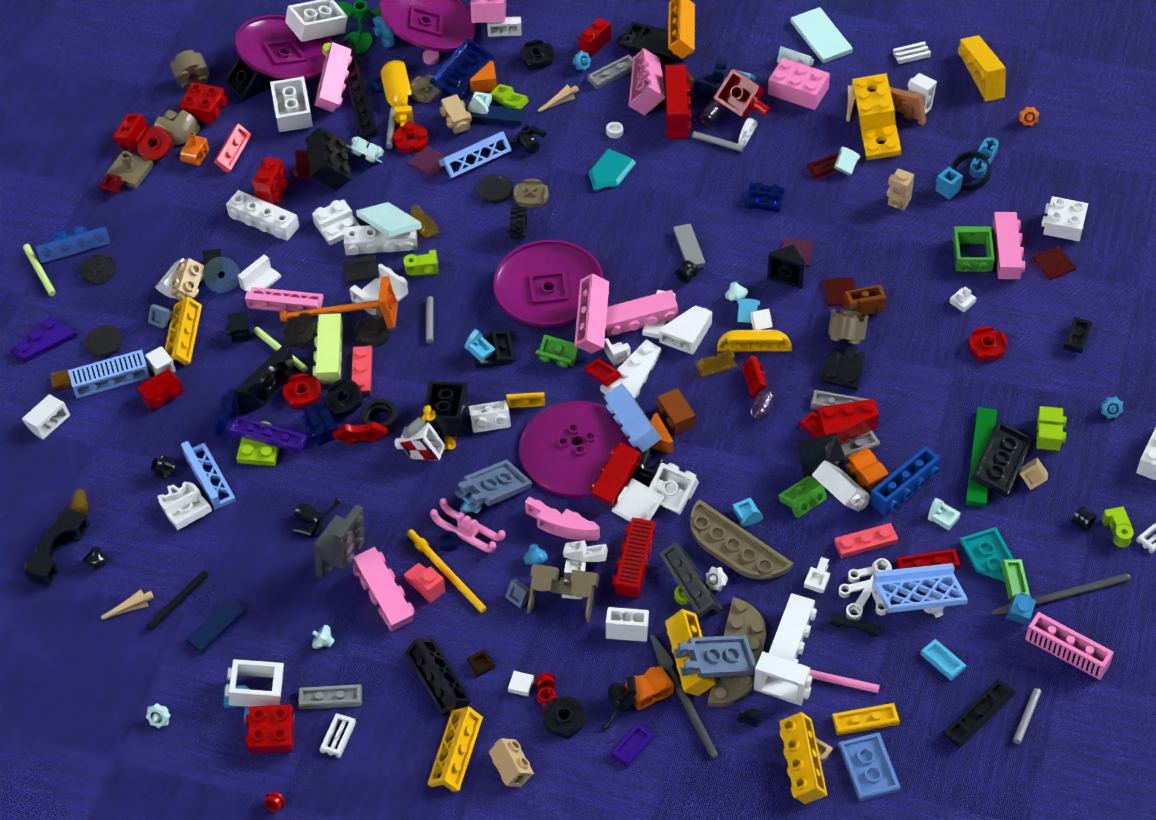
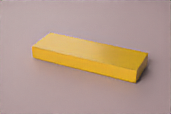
[832,703,900,736]

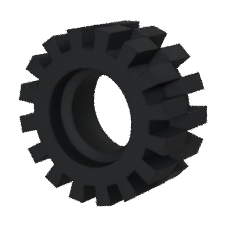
[509,206,528,239]

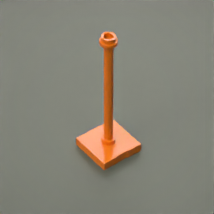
[280,276,398,329]

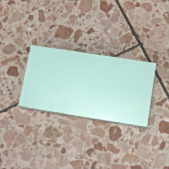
[790,7,853,63]
[356,202,422,237]

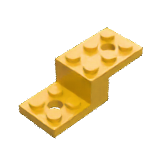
[852,73,902,161]

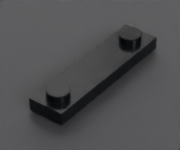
[943,679,1015,748]

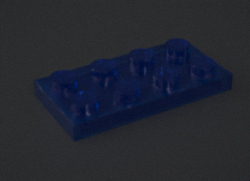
[429,38,495,99]

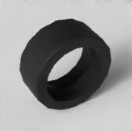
[361,399,398,435]

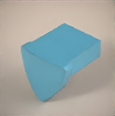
[737,299,760,324]
[464,329,495,362]
[733,498,763,527]

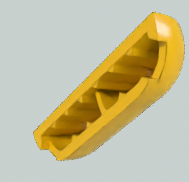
[380,60,411,107]
[717,330,792,352]

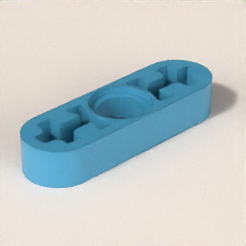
[969,137,999,178]

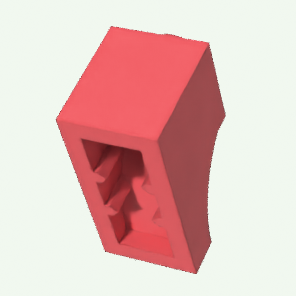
[403,563,446,603]

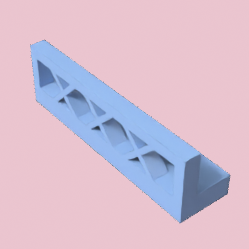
[438,131,511,178]
[181,441,236,510]

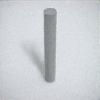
[386,107,395,149]
[692,131,744,152]
[426,296,433,344]
[1013,688,1042,744]

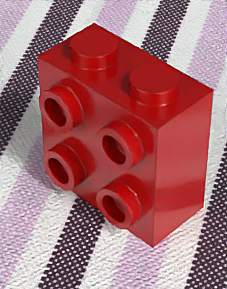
[179,82,227,124]
[252,157,288,206]
[245,704,294,754]

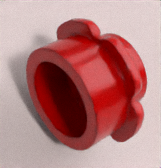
[535,672,555,690]
[537,687,557,707]
[264,792,285,812]

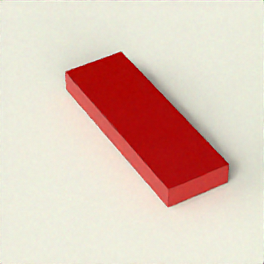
[896,549,961,570]

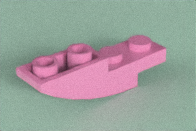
[525,496,600,541]

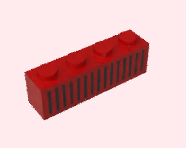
[612,517,656,599]

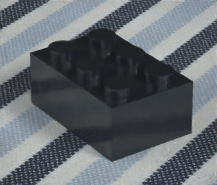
[305,127,351,191]
[421,381,469,437]

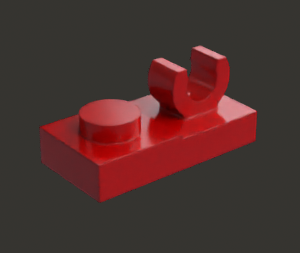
[741,355,767,397]

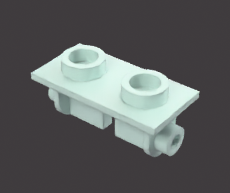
[777,46,814,67]
[346,137,384,163]

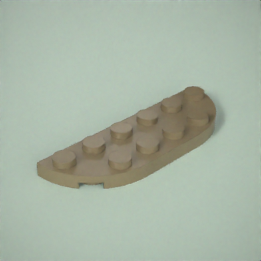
[690,499,794,580]
[708,597,766,707]

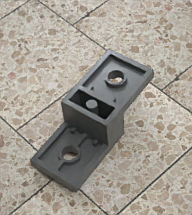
[314,504,365,579]

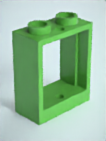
[952,226,995,272]

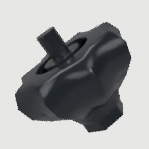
[83,547,109,569]

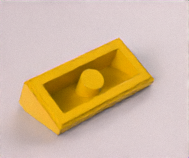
[506,392,545,408]

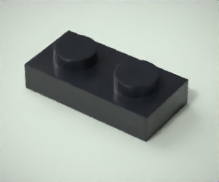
[1063,317,1093,354]

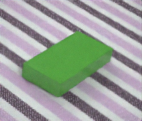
[1000,559,1030,600]

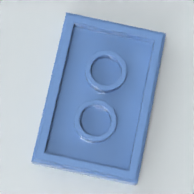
[838,732,901,802]

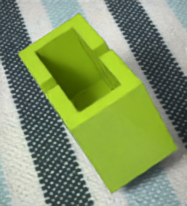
[1036,406,1067,451]

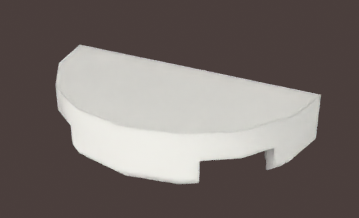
[738,118,757,148]

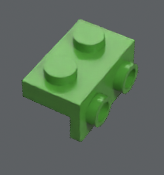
[535,335,580,368]

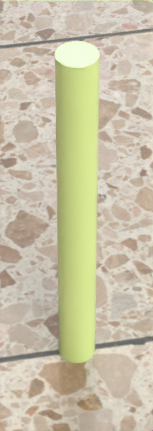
[23,244,56,296]
[253,327,308,372]

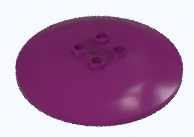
[379,0,476,52]
[235,15,333,80]
[493,240,604,327]
[519,401,635,498]

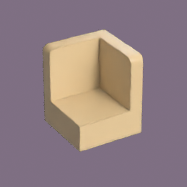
[1020,458,1048,490]

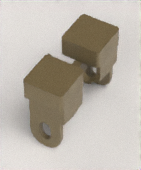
[527,564,599,623]

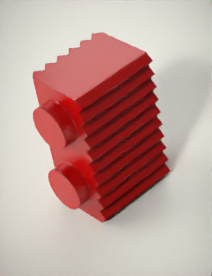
[578,18,611,57]
[137,368,184,410]

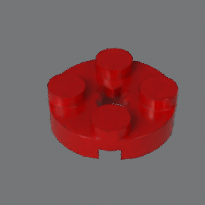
[393,122,428,154]
[136,126,173,162]
[968,326,1007,361]
[283,373,322,409]

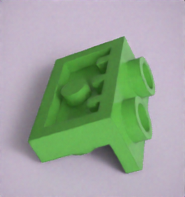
[778,475,827,518]

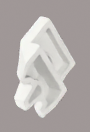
[158,482,212,530]

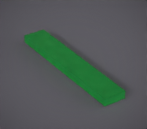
[966,407,997,507]

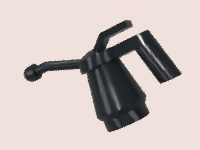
[498,124,547,154]
[634,447,665,481]
[293,498,341,538]
[602,676,637,731]

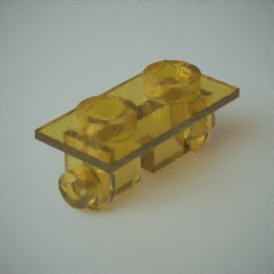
[409,205,440,238]
[695,350,737,377]

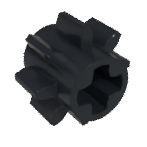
[151,454,175,480]

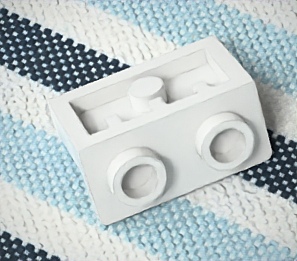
[468,400,511,433]

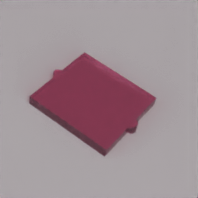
[409,146,446,178]
[783,238,814,267]

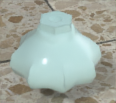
[725,282,748,301]
[312,625,334,649]
[146,703,170,729]

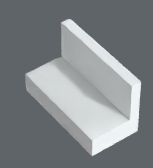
[238,255,281,293]

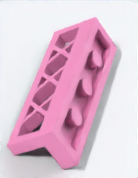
[245,287,324,312]

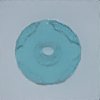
[203,257,240,293]

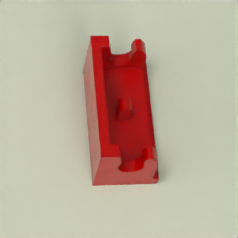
[113,113,149,152]

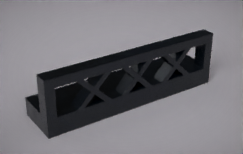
[405,639,471,715]

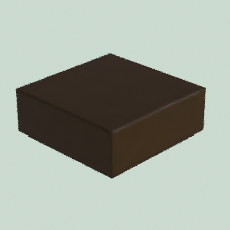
[467,649,495,677]

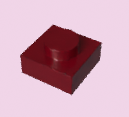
[99,173,124,195]

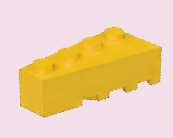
[958,35,1006,102]

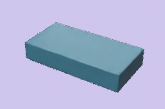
[920,639,966,681]

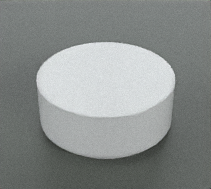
[606,122,623,138]

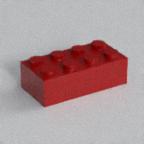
[665,65,691,139]

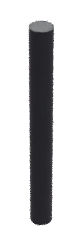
[146,570,209,631]

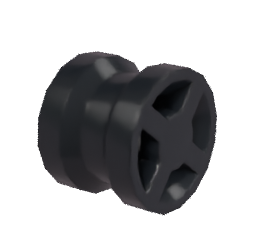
[675,260,698,284]
[1071,506,1097,531]

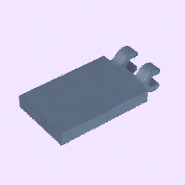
[455,460,532,510]
[674,635,756,678]

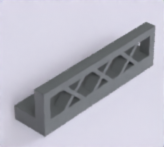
[659,542,723,617]

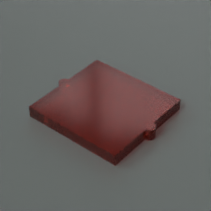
[1032,246,1076,280]
[823,277,856,307]

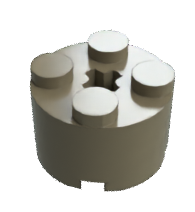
[170,50,209,91]
[828,309,869,344]

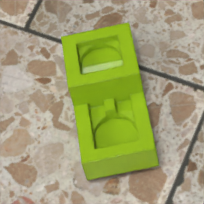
[490,84,529,109]

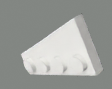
[600,339,661,399]

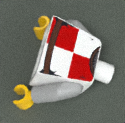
[395,405,456,461]

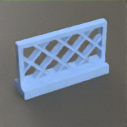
[872,563,968,613]

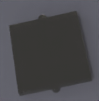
[344,255,379,284]

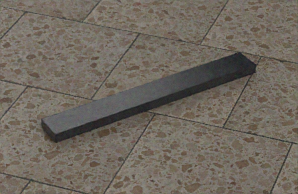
[336,36,378,140]

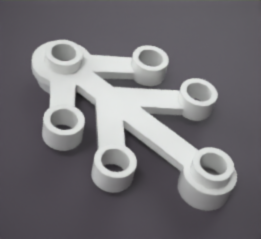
[839,558,893,621]

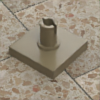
[105,151,154,189]

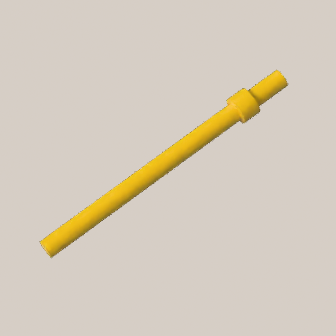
[407,529,487,613]

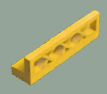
[164,296,202,366]
[427,706,483,792]

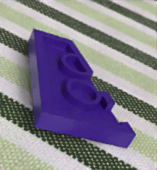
[10,315,78,363]

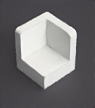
[604,338,631,366]
[145,347,176,376]

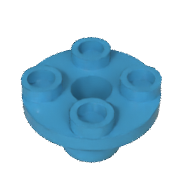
[372,15,396,49]

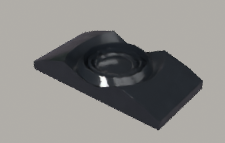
[620,22,686,63]
[235,342,295,415]

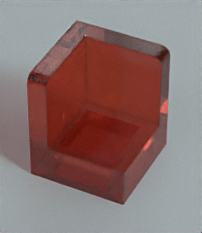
[294,150,312,178]

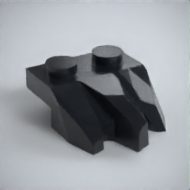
[820,343,865,390]

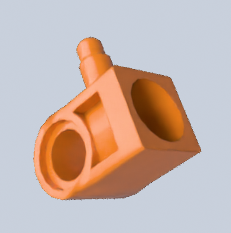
[180,132,209,166]

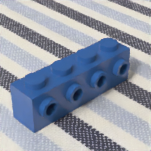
[870,446,940,516]

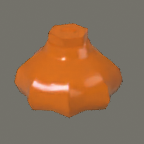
[1018,106,1040,127]

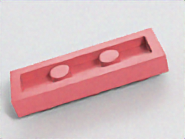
[214,123,251,173]
[352,346,372,395]
[834,523,898,559]

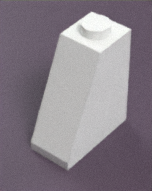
[659,305,712,355]

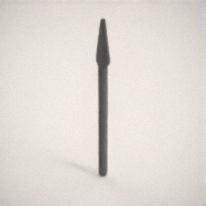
[991,573,1131,615]
[650,634,718,759]

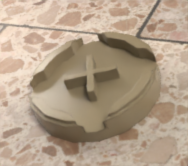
[410,75,443,103]
[513,179,549,209]

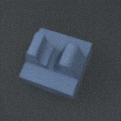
[148,304,172,329]
[505,579,530,608]

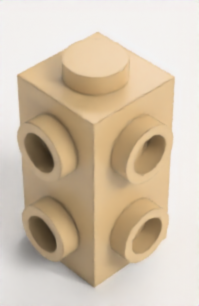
[440,94,472,134]
[886,169,914,210]
[170,258,204,301]
[489,738,534,787]

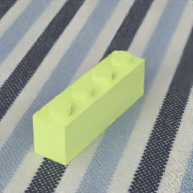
[313,313,343,384]

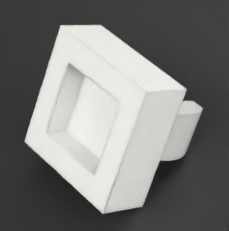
[949,287,976,312]

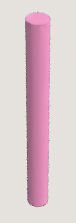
[810,670,880,693]

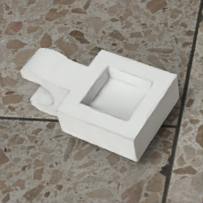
[804,557,830,594]

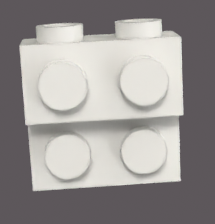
[312,199,360,245]
[649,463,699,515]

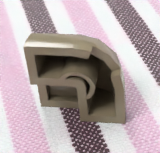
[153,110,200,148]

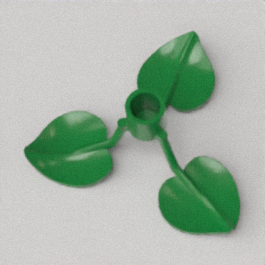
[336,0,381,54]

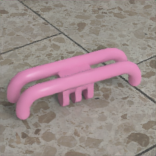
[430,498,506,553]

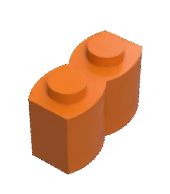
[845,447,889,492]
[625,666,674,710]

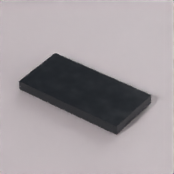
[971,421,1033,497]

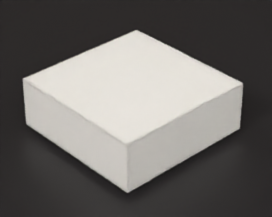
[750,309,773,330]
[508,671,534,696]

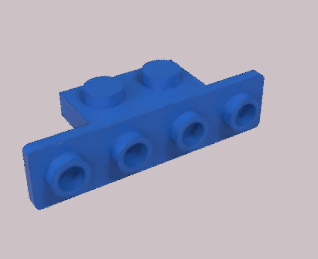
[36,226,110,263]

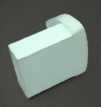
[468,91,492,114]
[834,147,860,175]
[928,498,961,530]

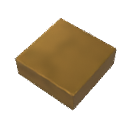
[50,369,72,391]

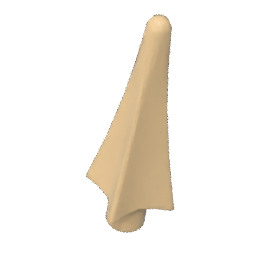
[846,83,856,122]
[538,84,579,112]
[101,589,154,620]

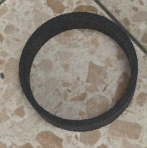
[951,151,991,191]

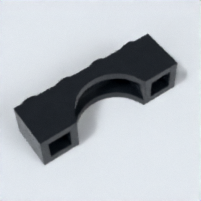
[24,507,90,587]

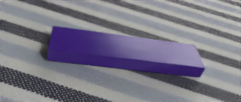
[229,416,308,453]

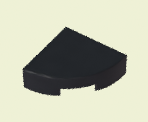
[737,709,760,727]

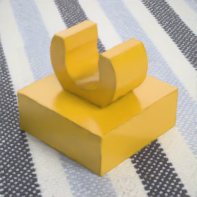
[394,106,413,127]

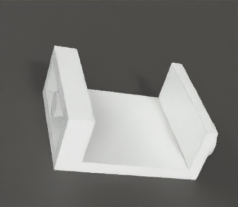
[349,263,408,319]

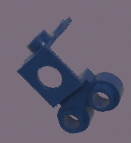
[692,56,728,98]

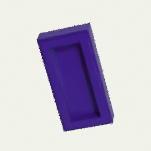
[611,723,654,768]

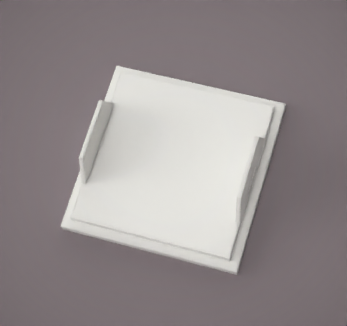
[611,478,665,522]

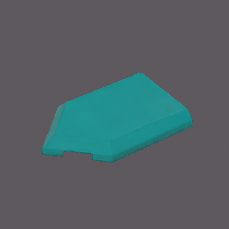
[588,149,636,191]
[959,527,1014,582]

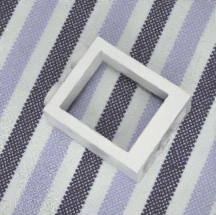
[812,460,871,512]
[754,651,813,706]
[225,659,284,707]

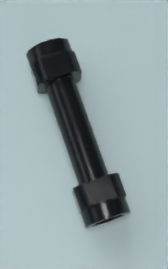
[830,612,881,637]

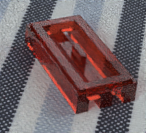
[806,153,839,180]

